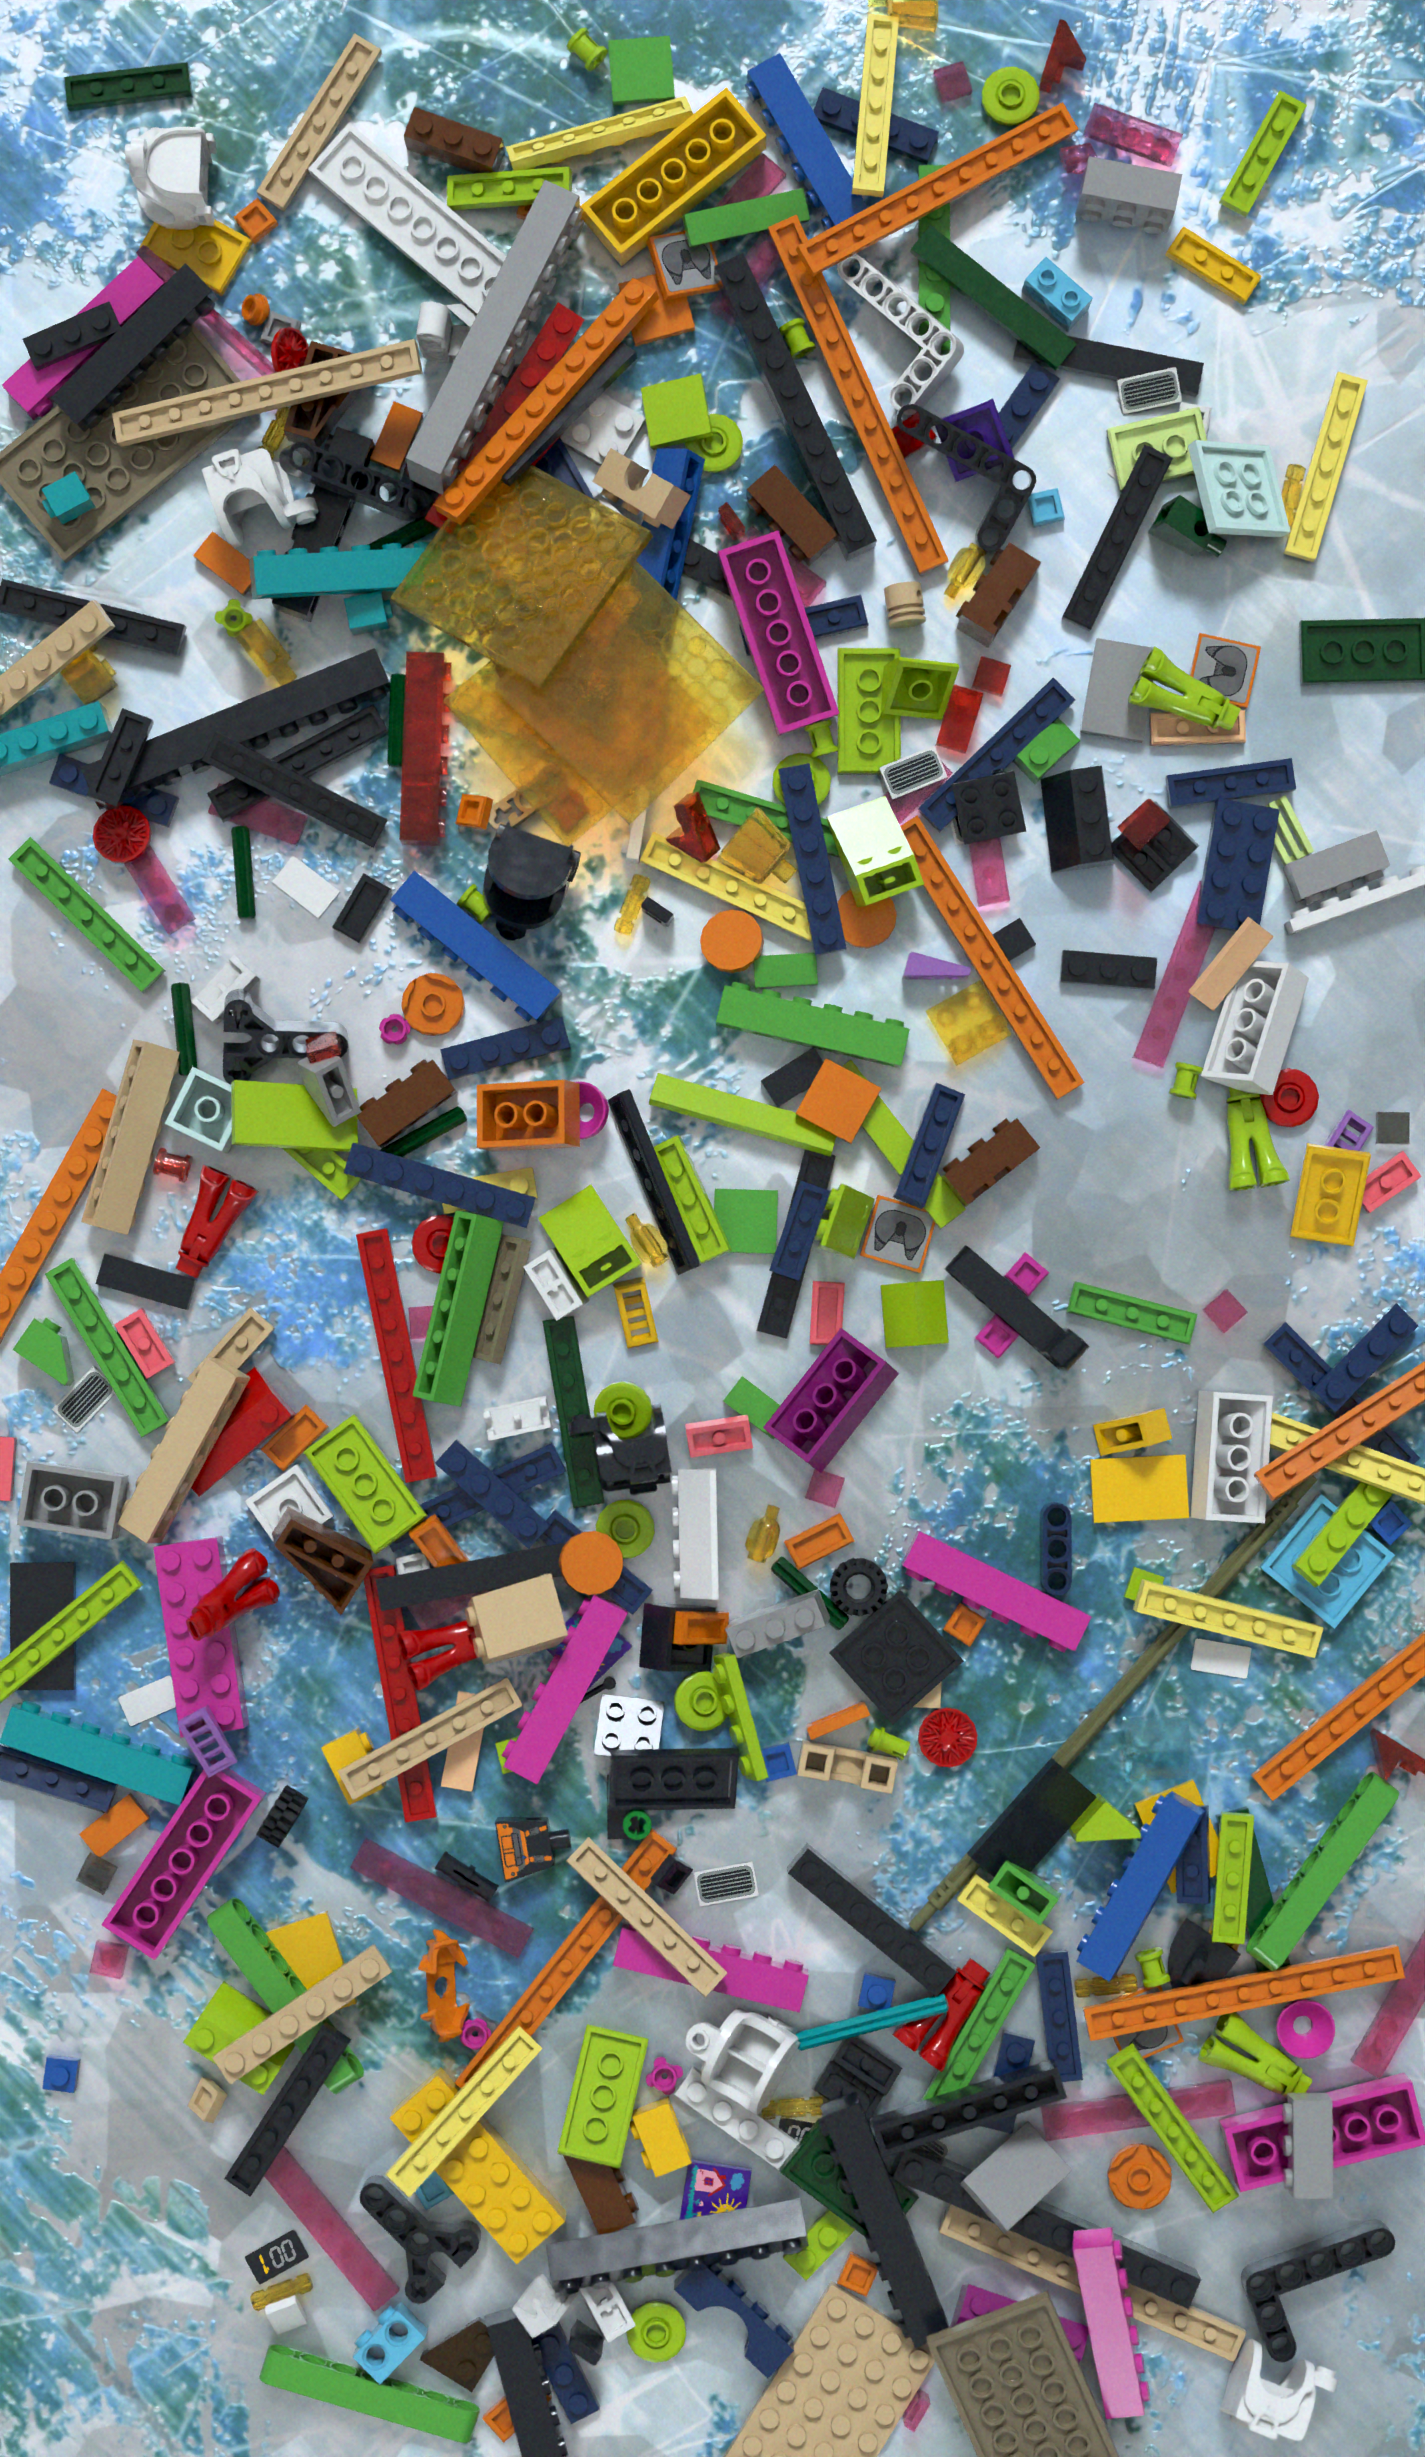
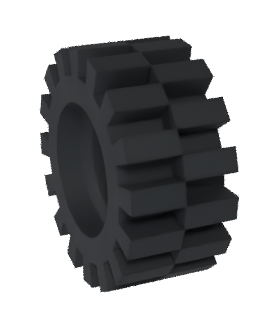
[830,1558,888,1617]
[256,1785,309,1848]

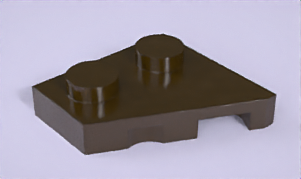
[419,2317,494,2392]

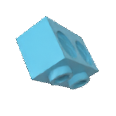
[1021,257,1093,332]
[353,2302,428,2384]

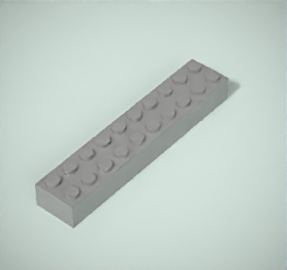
[406,180,583,494]

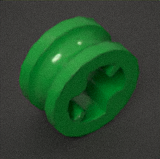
[623,1810,651,1840]

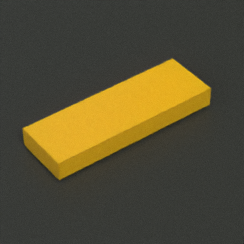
[1165,226,1262,306]

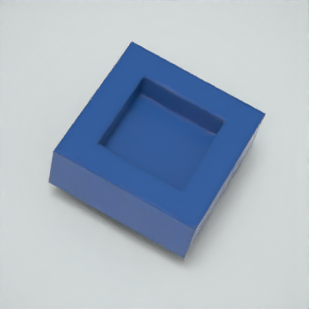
[1369,1500,1413,1545]
[761,1742,797,1782]
[857,1972,896,2010]
[42,2054,80,2093]

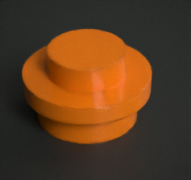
[241,293,270,326]

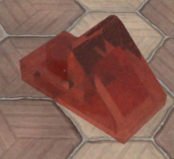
[1039,19,1086,93]
[936,684,983,754]
[666,792,721,863]
[1117,799,1170,850]
[1370,1728,1425,1780]

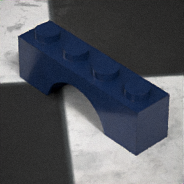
[674,2263,794,2379]

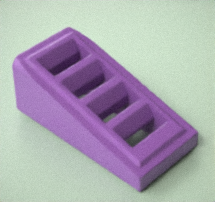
[902,952,971,979]
[1323,1109,1374,1151]
[176,1705,238,1777]

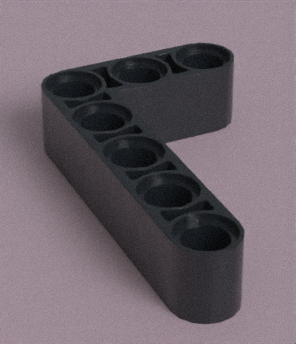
[896,404,1036,552]
[279,437,436,521]
[944,1245,1089,1371]
[1241,2220,1395,2363]

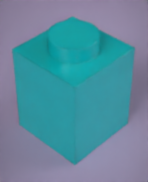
[42,471,96,525]
[344,591,394,636]

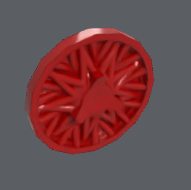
[271,327,309,373]
[93,806,152,863]
[1259,1068,1319,1128]
[411,1214,454,1274]
[918,1707,978,1768]

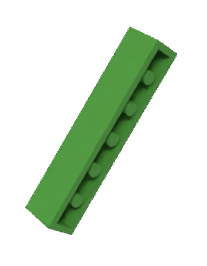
[716,982,910,1068]
[412,1210,504,1407]

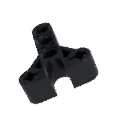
[223,989,348,1085]
[359,2175,481,2304]

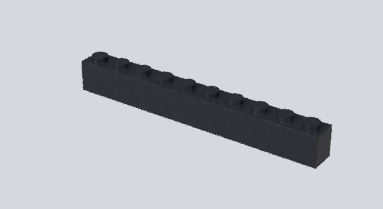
[714,253,877,561]
[81,648,391,810]
[891,2146,1201,2309]

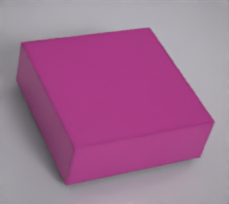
[1004,1252,1049,1297]
[974,1314,1019,1359]

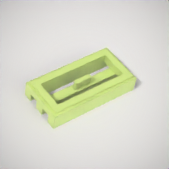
[1265,795,1314,866]

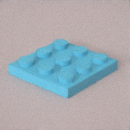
[1259,1494,1395,1629]

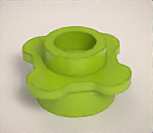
[214,599,253,637]

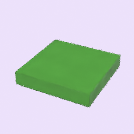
[608,35,675,106]
[714,1189,778,1254]

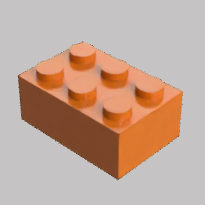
[477,1080,580,1152]

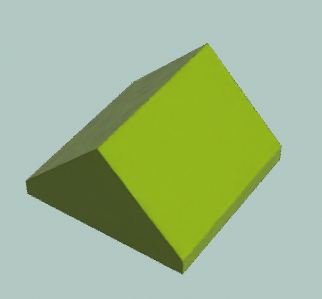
[882,657,960,720]
[880,1280,949,1348]
[1069,1792,1141,1842]

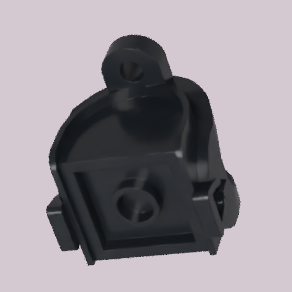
[482,822,581,941]
[568,1404,672,1495]

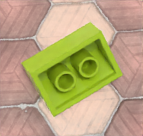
[183,1981,296,2095]

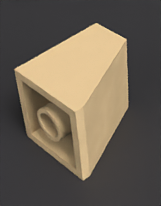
[465,1573,568,1665]

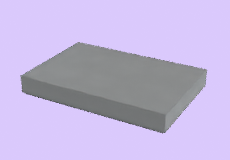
[1080,638,1153,743]
[960,2121,1072,2234]

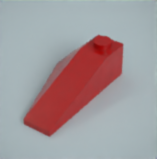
[191,1367,296,1497]

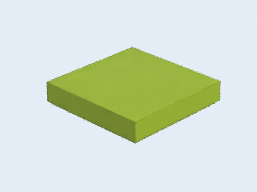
[641,373,713,450]

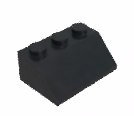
[1040,765,1115,873]

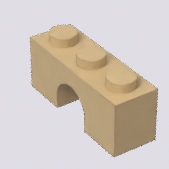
[592,448,691,529]
[796,1739,898,1794]

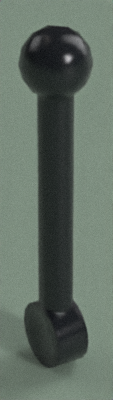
[580,1676,616,1704]

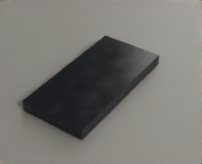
[10,1562,76,1690]
[607,1748,739,1811]
[967,1757,1097,1877]

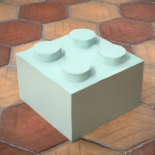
[165,1067,232,1154]

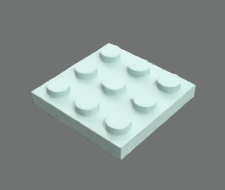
[1188,440,1290,537]

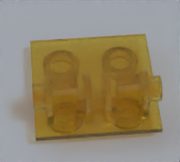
[925,980,1011,1066]

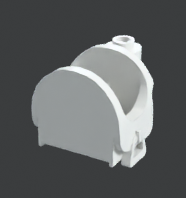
[125,127,217,230]
[202,449,319,547]
[686,2008,801,2115]
[1219,2339,1339,2441]

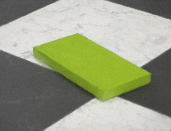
[837,648,901,775]
[231,1080,358,1152]
[304,1414,428,1554]
[557,2024,649,2169]

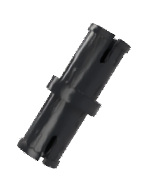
[435,1851,499,1902]

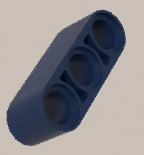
[1040,1502,1072,1596]

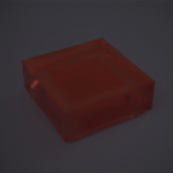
[718,502,745,541]
[971,656,1011,697]
[305,1030,341,1063]

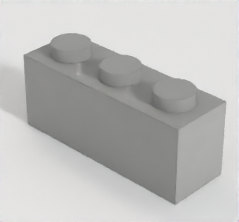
[1283,830,1390,905]
[726,1589,830,1658]
[1282,2093,1333,2199]

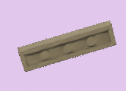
[473,1234,532,1364]

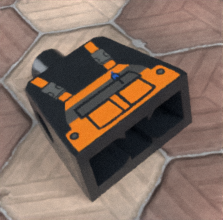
[495,1817,572,1882]

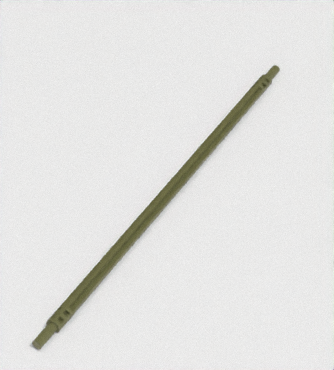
[908,1476,1318,1933]

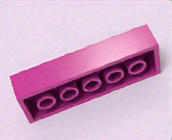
[717,531,839,736]
[153,1536,249,1738]
[101,1758,267,1960]
[1219,2073,1425,2192]

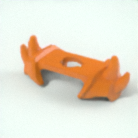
[418,1929,470,2043]

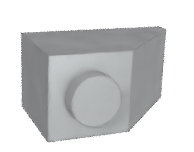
[297,1048,361,1127]

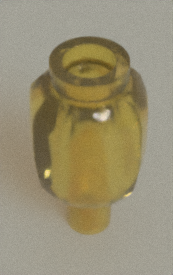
[944,543,987,600]
[625,1213,669,1268]
[745,1504,780,1564]

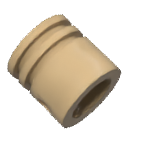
[884,581,926,628]

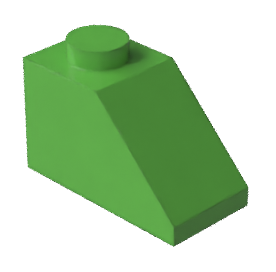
[1013,718,1081,784]
[12,1317,74,1386]
[988,1860,1061,1925]

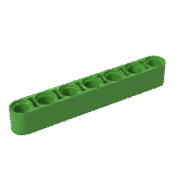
[1246,1772,1399,1971]
[207,1897,364,2094]
[259,2344,480,2443]

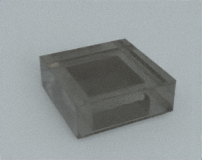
[1376,1112,1410,1144]
[76,1852,118,1895]

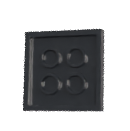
[829,1589,964,1725]

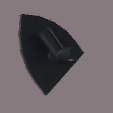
[1168,1918,1241,1989]

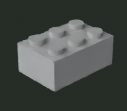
[1075,156,1183,234]
[17,1461,129,1540]

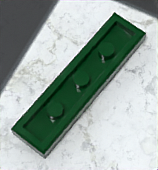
[64,62,193,111]

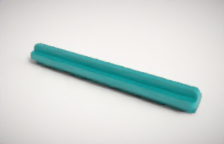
[796,1994,949,2051]

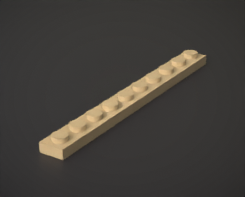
[112,339,423,447]
[938,2204,1247,2362]

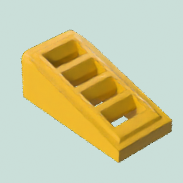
[613,1277,659,1349]

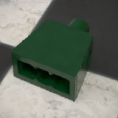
[1148,495,1227,557]

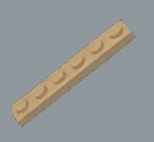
[256,33,382,212]
[0,600,115,720]
[337,1677,523,1800]
[566,1837,727,1998]
[212,1943,392,2084]

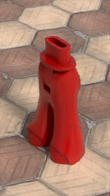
[175,1165,259,1278]
[186,1548,280,1641]
[397,1620,479,1691]
[893,1958,991,2072]

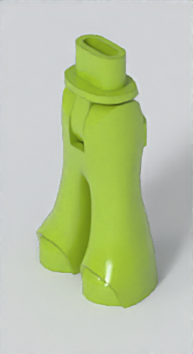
[1128,646,1241,731]
[1226,1087,1290,1191]
[1198,2012,1312,2097]

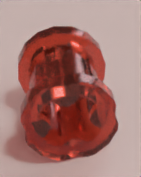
[153,1147,193,1183]

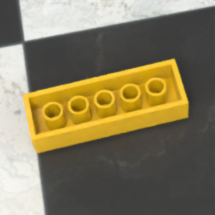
[580,87,767,267]
[389,2067,567,2265]

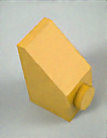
[1093,1408,1172,1456]

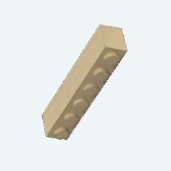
[81,1039,180,1235]
[117,1358,250,1543]

